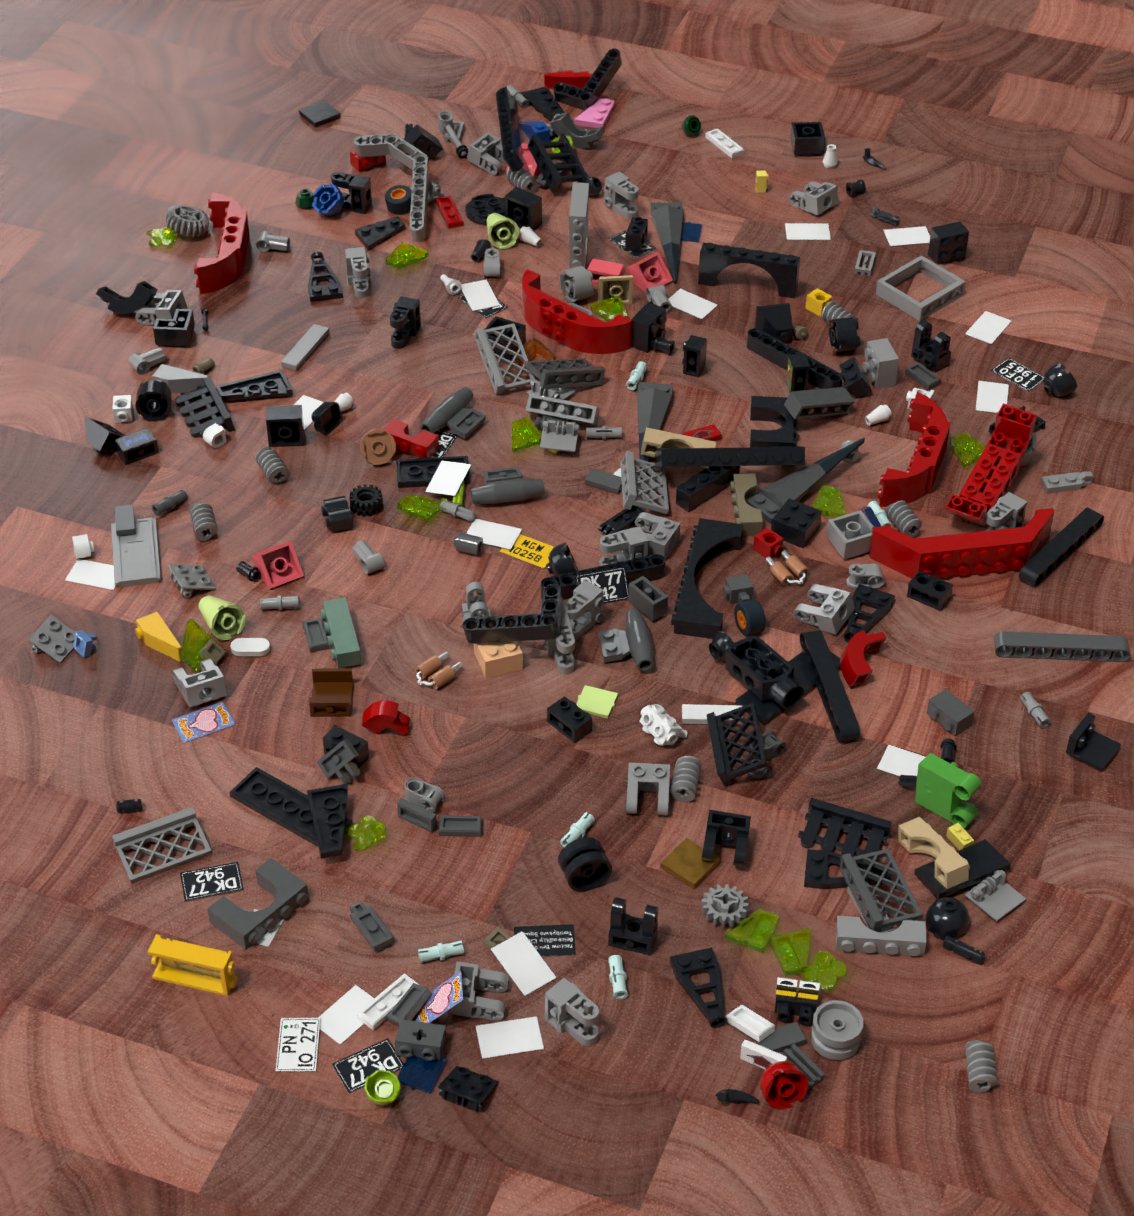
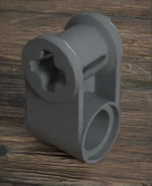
[748,730,787,761]

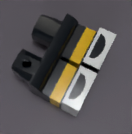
[774,977,820,1025]

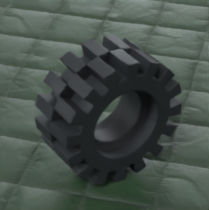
[349,484,383,517]

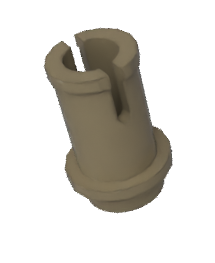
[192,357,215,374]

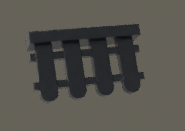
[175,376,235,438]
[798,798,892,862]

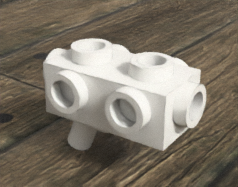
[639,704,687,746]

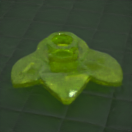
[147,226,177,247]
[346,816,387,850]
[803,951,847,991]

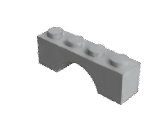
[835,916,926,956]

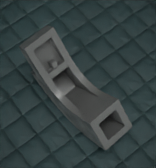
[550,112,605,149]

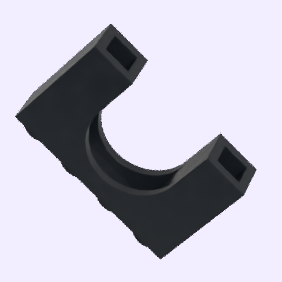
[750,396,797,447]

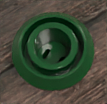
[682,115,701,136]
[295,189,315,209]

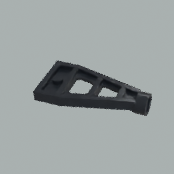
[308,251,343,302]
[843,584,895,643]
[804,849,892,889]
[670,947,727,1028]

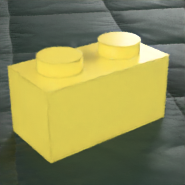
[755,171,769,193]
[946,823,974,850]

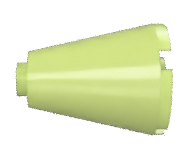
[487,213,520,249]
[199,595,246,640]

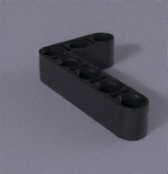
[553,48,622,111]
[462,584,564,644]

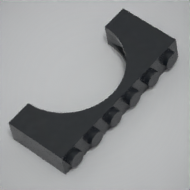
[698,243,800,299]

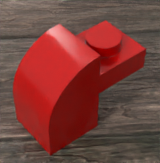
[361,700,410,736]

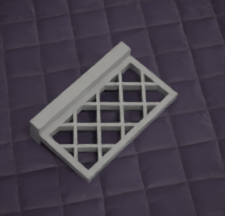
[474,323,536,395]
[620,451,669,514]
[112,807,212,883]

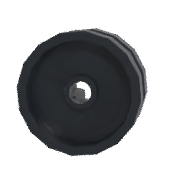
[558,837,612,891]

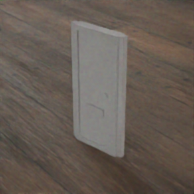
[111,517,161,587]

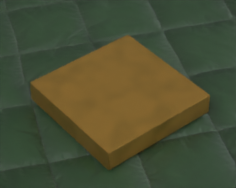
[660,838,720,889]

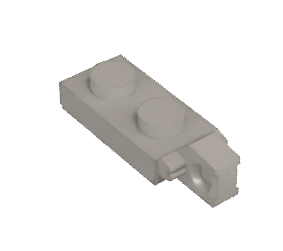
[1041,471,1093,494]

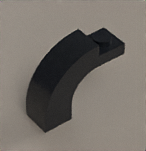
[96,281,158,314]

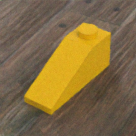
[135,612,184,662]

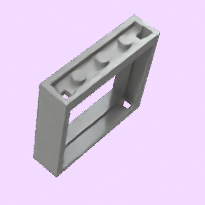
[569,183,589,269]
[876,255,966,321]

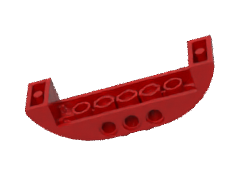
[522,269,632,354]

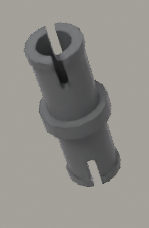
[152,490,188,515]

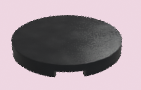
[465,194,505,226]

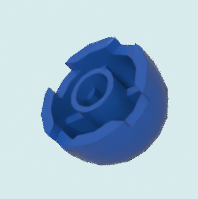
[312,183,344,216]

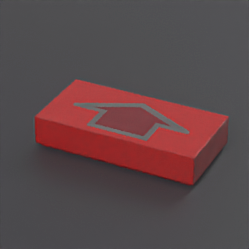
[682,424,722,441]

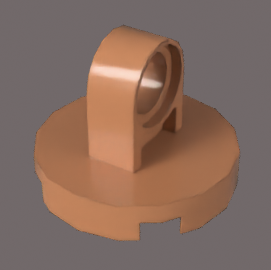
[360,429,396,465]

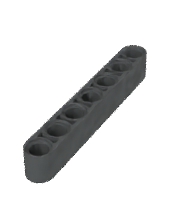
[993,631,1130,662]

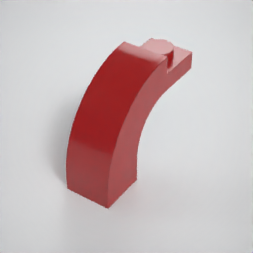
[840,630,887,687]

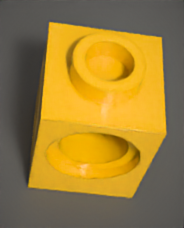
[806,288,833,317]

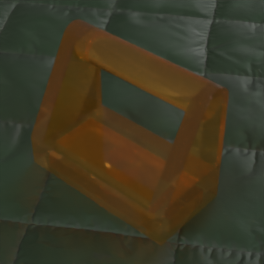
[515,338,556,378]

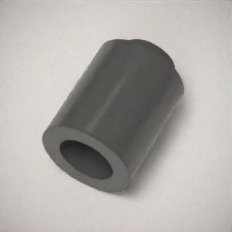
[454,533,483,556]

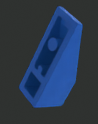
[519,120,550,142]

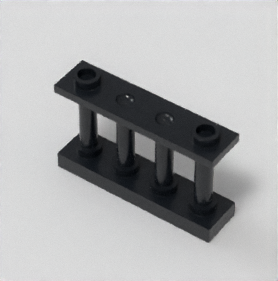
[528,133,589,191]

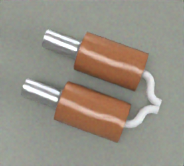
[765,550,810,586]
[415,652,463,690]

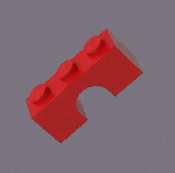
[383,419,439,458]

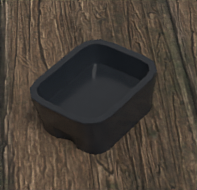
[311,401,342,435]

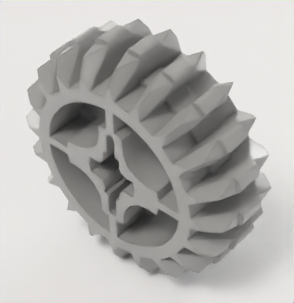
[166,204,209,237]

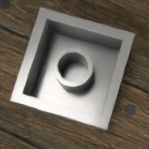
[863,338,899,389]
[826,510,874,559]

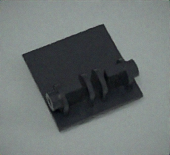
[438,1066,498,1112]

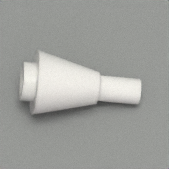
[440,274,462,295]

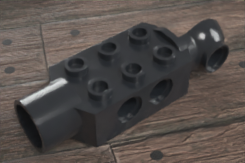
[709,631,804,710]

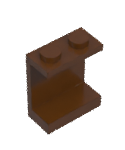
[309,668,353,717]

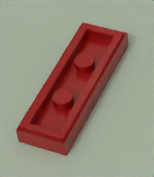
[435,196,464,229]

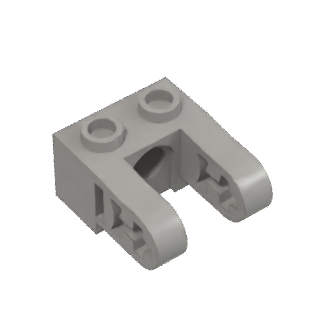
[467,132,507,175]
[604,171,639,220]
[788,181,838,215]
[345,247,371,298]
[135,290,187,325]
[986,492,1027,531]
[635,512,680,559]
[599,526,648,566]
[563,580,604,640]
[462,582,491,644]
[793,584,855,634]
[544,612,575,674]
[172,658,227,707]
[626,762,670,816]
[448,961,509,1021]
[545,978,599,1046]

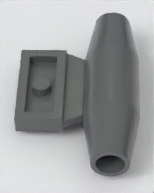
[421,387,486,439]
[470,467,545,504]
[598,609,653,671]

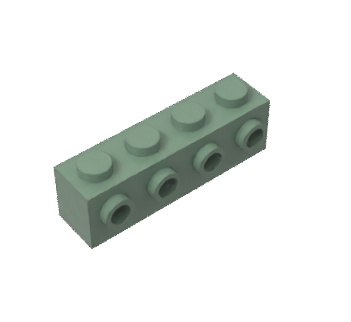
[320,597,361,668]

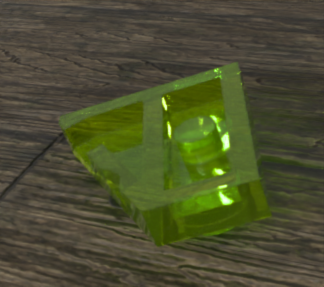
[590,296,628,322]
[397,494,447,521]
[180,618,218,672]

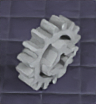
[701,884,749,927]

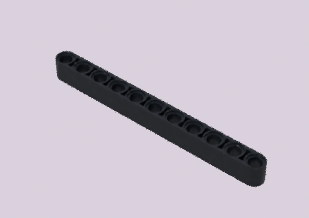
[496,87,524,172]

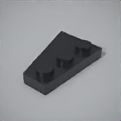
[355,216,405,251]

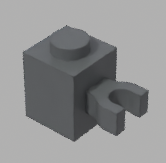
[723,574,753,604]

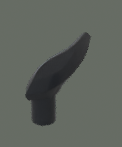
[863,148,886,169]
[715,1089,759,1104]

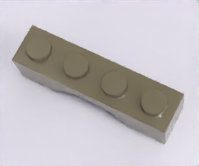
[730,473,763,536]

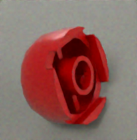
[760,1061,808,1110]

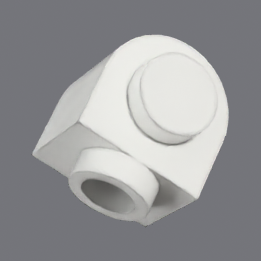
[203,423,227,448]
[72,534,94,559]

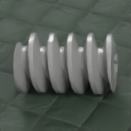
[506,168,538,193]
[822,301,858,325]
[255,447,289,484]
[885,500,922,538]
[189,503,218,541]
[670,756,702,802]
[965,1040,998,1093]

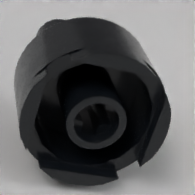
[829,317,861,353]
[135,380,172,421]

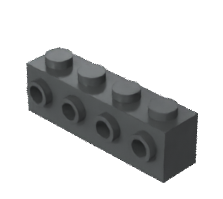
[784,387,855,419]

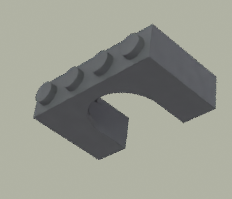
[208,858,309,950]

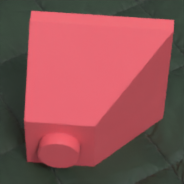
[625,251,673,292]

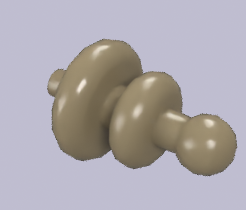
[793,325,808,340]

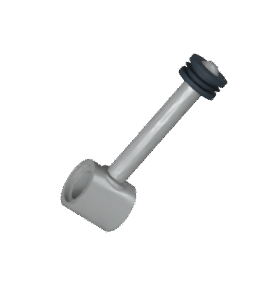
[437,111,468,158]

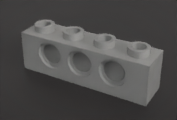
[526,394,600,427]

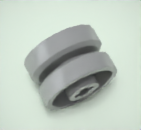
[811,1000,863,1060]

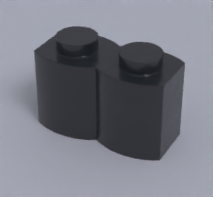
[321,496,353,532]

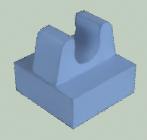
[73,630,97,658]

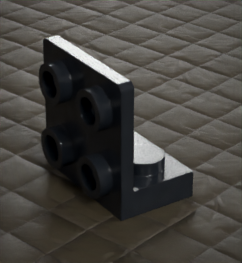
[1066,713,1121,770]

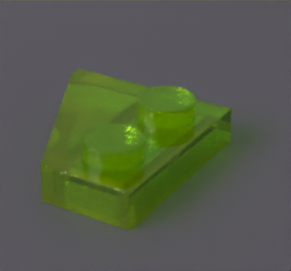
[385,242,429,269]
[512,417,542,452]
[951,431,986,468]
[812,485,846,518]
[724,909,779,953]
[770,928,811,976]

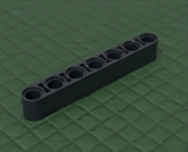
[747,328,843,389]
[1019,507,1104,587]
[541,554,666,600]
[800,630,860,742]

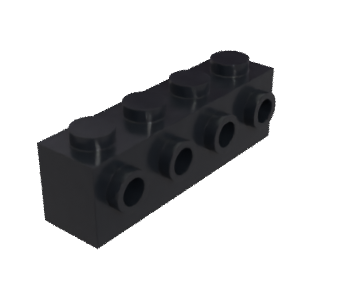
[676,466,740,512]

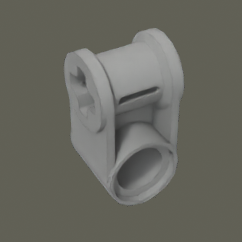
[483,248,500,277]
[846,563,885,589]
[405,778,445,813]

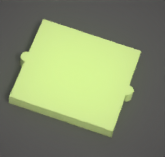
[577,685,618,718]

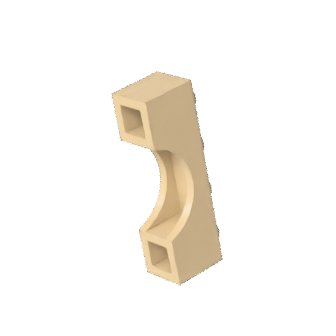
[641,427,716,468]
[898,817,970,889]

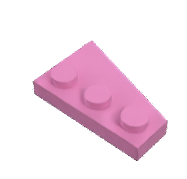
[574,98,615,128]

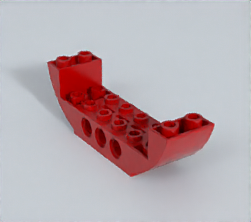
[194,192,250,295]
[877,392,951,507]
[945,403,1037,526]

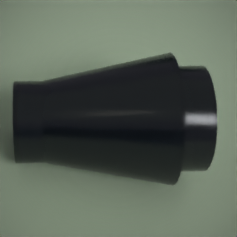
[471,239,491,262]

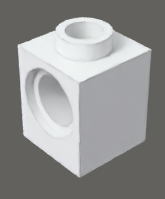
[113,395,133,423]

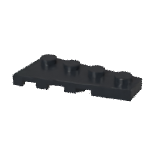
[522,87,565,122]
[216,370,293,401]
[307,783,348,859]

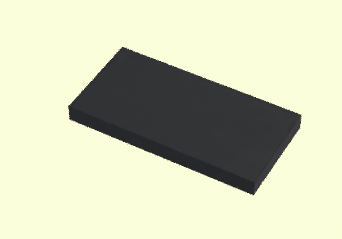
[396,456,470,488]
[915,839,1011,899]

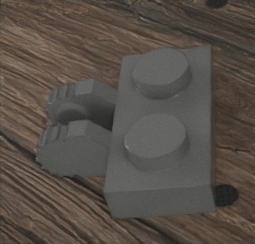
[317,738,360,784]

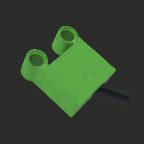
[898,753,982,829]

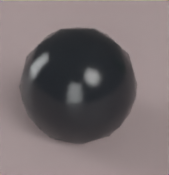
[584,177,602,197]

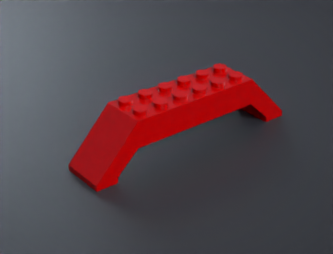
[869,508,1055,579]

